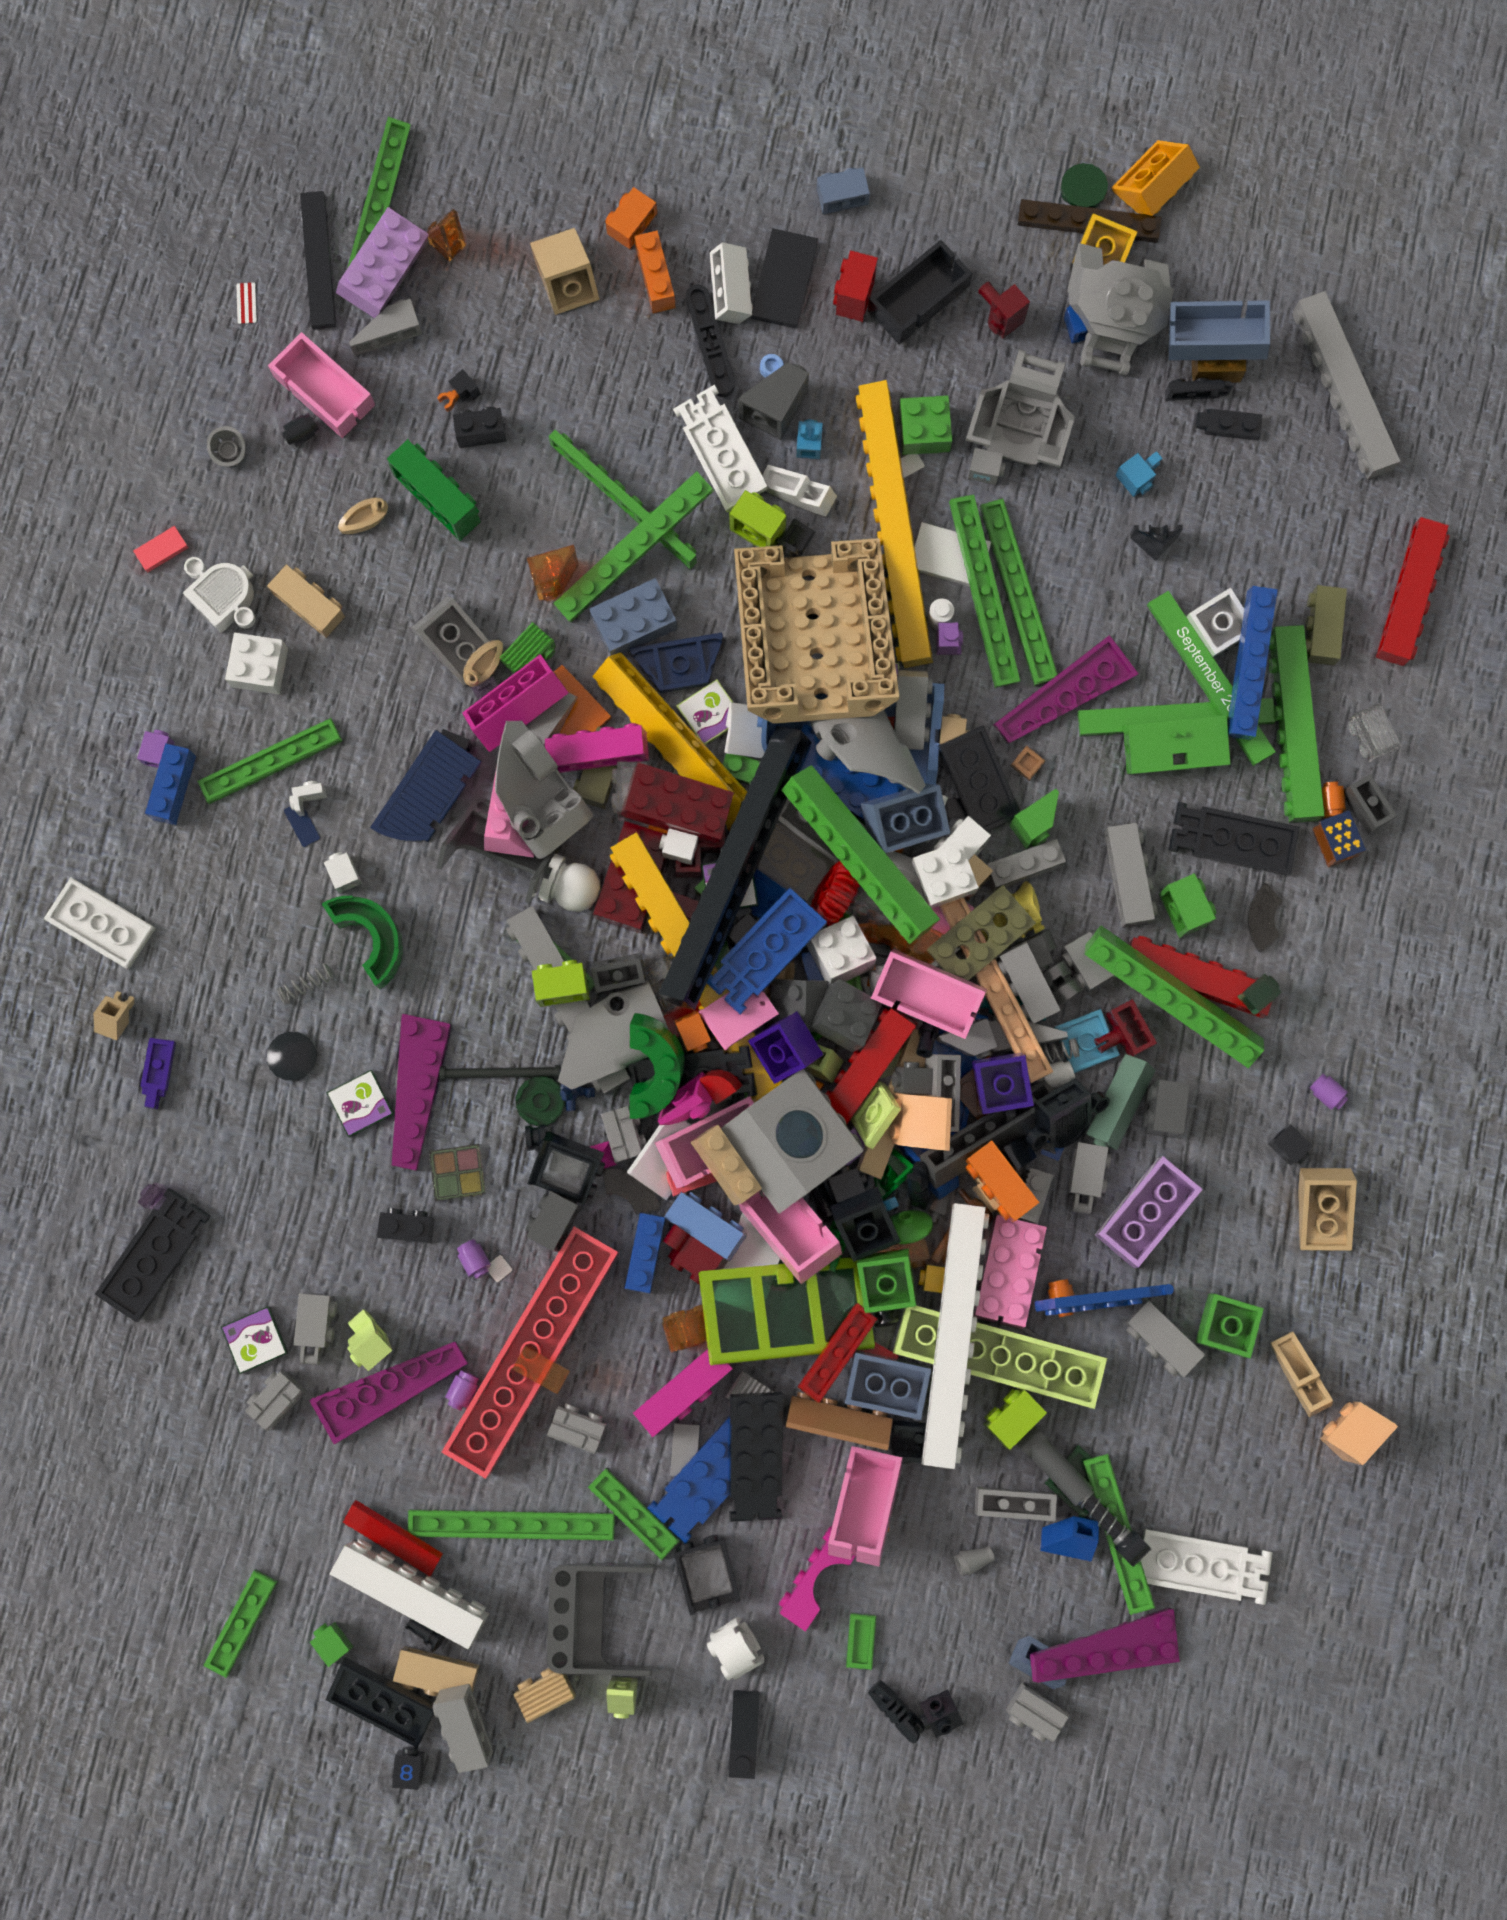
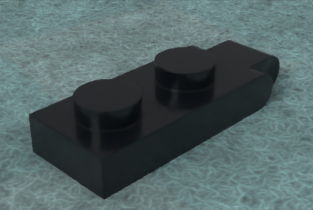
[1165,378,1233,401]
[1195,409,1263,441]

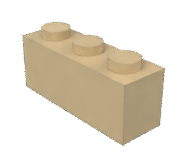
[267,564,345,638]
[690,1125,762,1205]
[393,1646,480,1696]

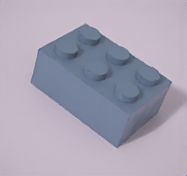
[589,578,677,656]
[861,783,950,853]
[844,1350,931,1420]

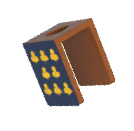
[1312,811,1366,868]

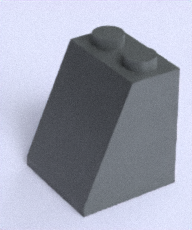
[739,362,809,440]

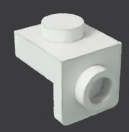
[289,781,327,816]

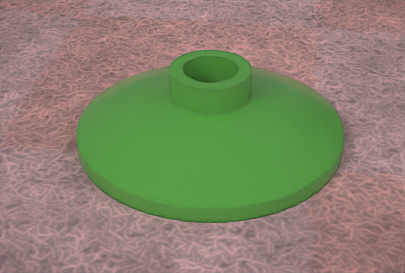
[891,1210,933,1244]

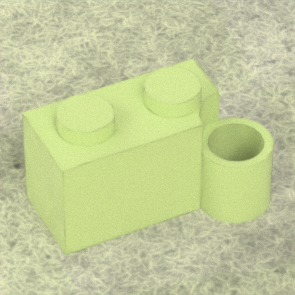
[347,1309,392,1371]

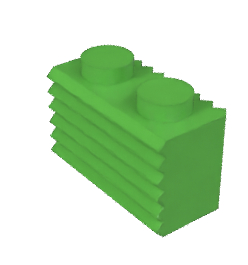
[499,622,556,673]

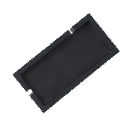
[868,240,973,345]

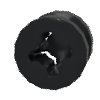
[525,1124,547,1151]

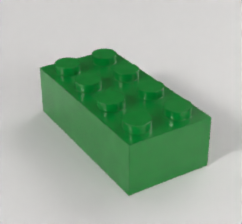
[387,439,481,541]

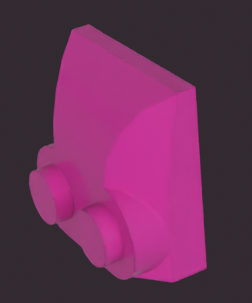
[657,1072,713,1125]

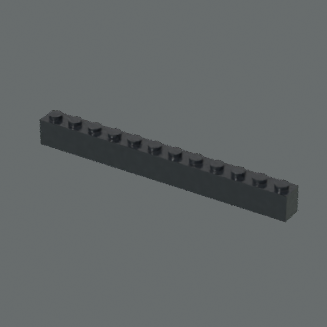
[659,726,812,1010]

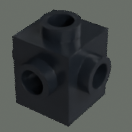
[920,1689,964,1738]

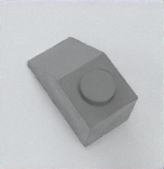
[936,1018,997,1059]

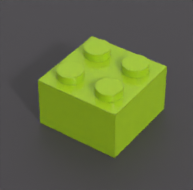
[729,490,786,547]
[532,960,590,1007]
[983,1388,1047,1450]

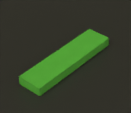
[588,1468,680,1560]
[203,1569,278,1678]

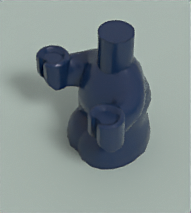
[560,1069,595,1111]

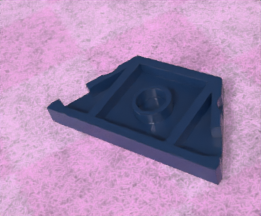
[630,632,723,693]

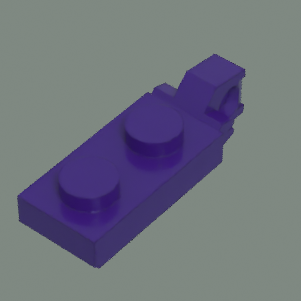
[140,1038,176,1109]

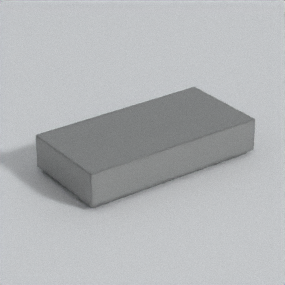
[670,1423,700,1476]

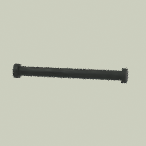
[439,1064,561,1081]

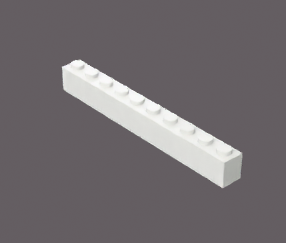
[922,1203,989,1469]

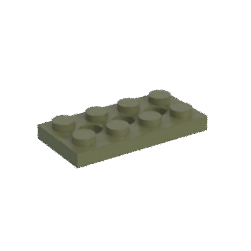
[926,885,1036,981]

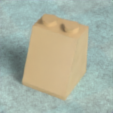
[530,228,600,315]

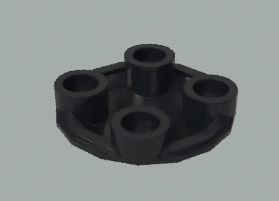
[267,1032,318,1081]

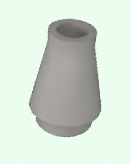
[954,1546,995,1576]

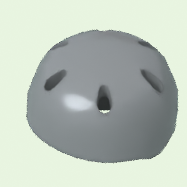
[207,426,246,467]

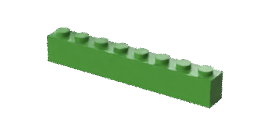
[1269,625,1324,823]
[782,765,940,944]
[1084,926,1264,1069]

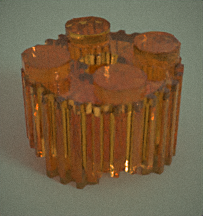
[662,1305,720,1353]

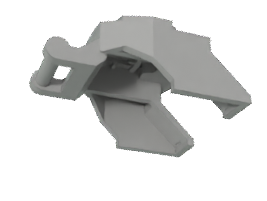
[1067,243,1174,376]
[966,349,1075,468]

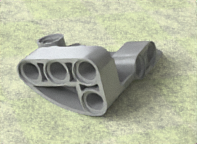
[810,710,926,794]
[495,721,593,859]
[558,980,669,1089]

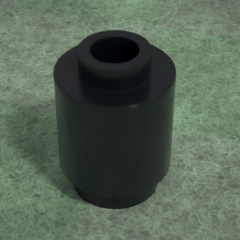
[281,413,319,447]

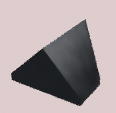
[1130,525,1183,561]

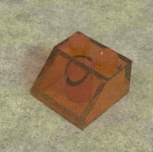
[527,544,579,601]

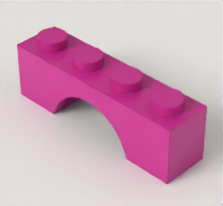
[778,1526,856,1632]

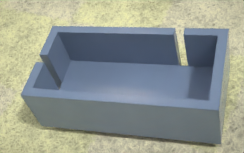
[1169,301,1270,360]

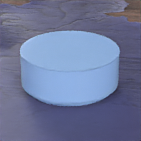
[759,354,784,378]

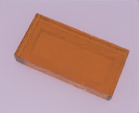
[512,1346,570,1394]

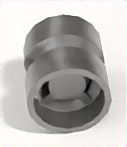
[1043,961,1084,1006]

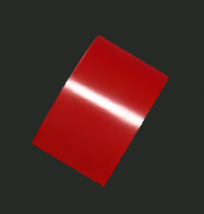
[699,1070,743,1105]

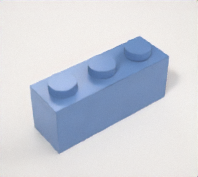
[664,1192,747,1262]

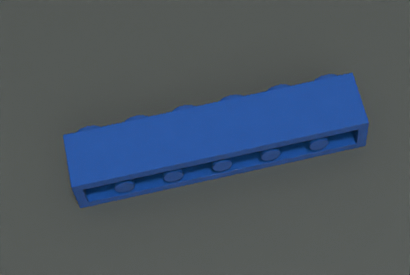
[1227,586,1278,740]

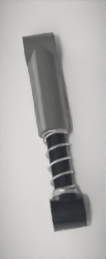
[1017,1426,1152,1567]

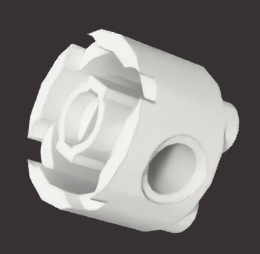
[707,1617,764,1680]

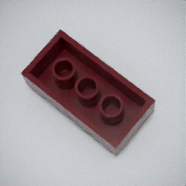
[620,762,734,846]
[593,821,667,934]

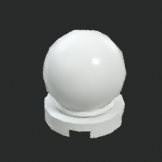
[538,854,601,912]

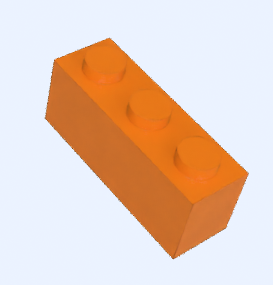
[634,231,676,314]
[965,1140,1039,1222]

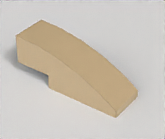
[1270,1332,1333,1417]

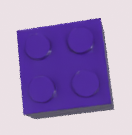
[748,1011,824,1084]
[972,1052,1034,1114]

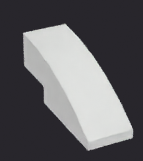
[763,465,837,517]

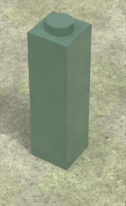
[1087,1054,1156,1151]

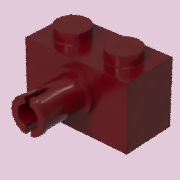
[978,281,1030,339]
[1094,999,1157,1057]

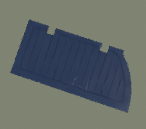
[370,729,482,842]

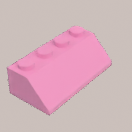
[484,766,534,858]

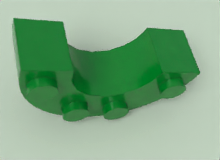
[322,895,403,990]
[630,1013,685,1119]

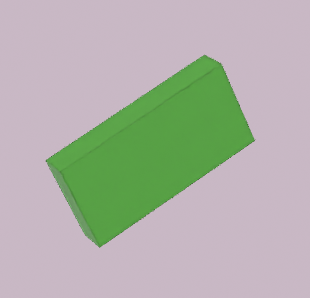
[846,1613,876,1670]

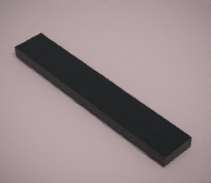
[300,191,336,329]

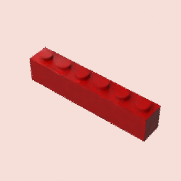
[1375,517,1450,666]
[1129,936,1277,1018]
[805,1006,918,1142]

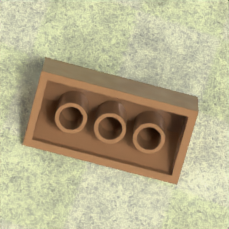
[785,1392,893,1450]

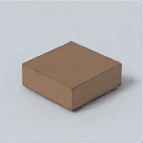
[1011,746,1045,781]

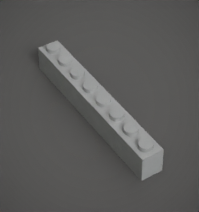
[1293,291,1400,480]
[506,906,631,1095]

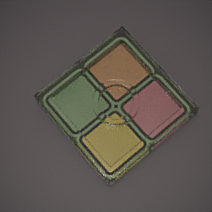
[429,1144,486,1201]

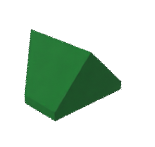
[874,1148,913,1200]

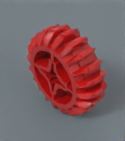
[810,861,859,927]

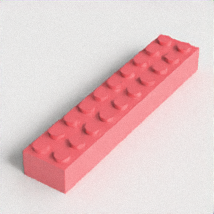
[442,1226,620,1479]

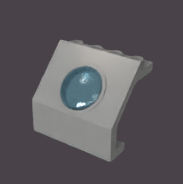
[721,1069,864,1214]

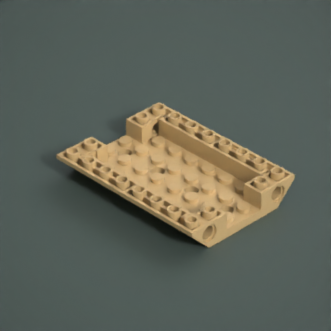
[734,538,899,724]

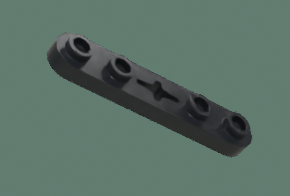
[686,284,735,397]

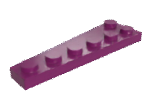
[993,635,1139,744]
[392,1014,451,1171]
[309,1341,469,1444]
[1030,1608,1180,1683]

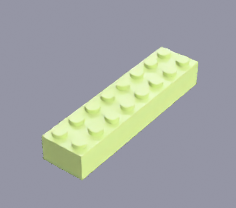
[893,1306,1107,1409]

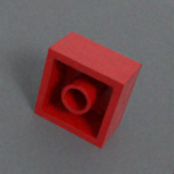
[833,250,878,322]

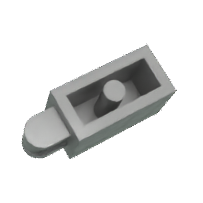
[1067,1142,1111,1215]
[294,1294,337,1365]

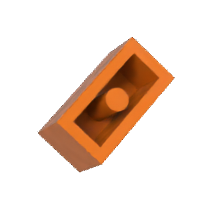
[605,187,657,249]
[673,1011,711,1053]

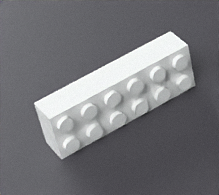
[330,1539,489,1649]

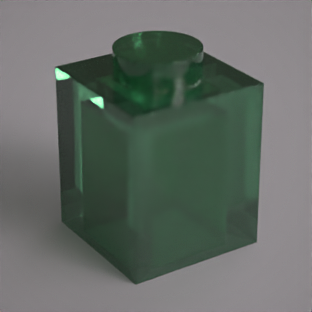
[1237,974,1282,1015]

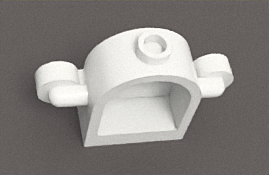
[183,557,256,633]

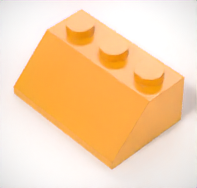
[1111,140,1200,216]

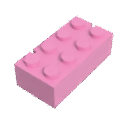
[268,332,375,438]
[871,949,987,1039]
[655,1097,754,1188]
[739,1191,842,1284]
[973,1215,1047,1329]
[828,1446,902,1567]

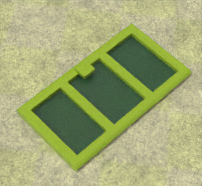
[699,1258,875,1365]

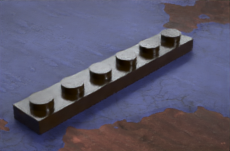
[1017,199,1162,243]

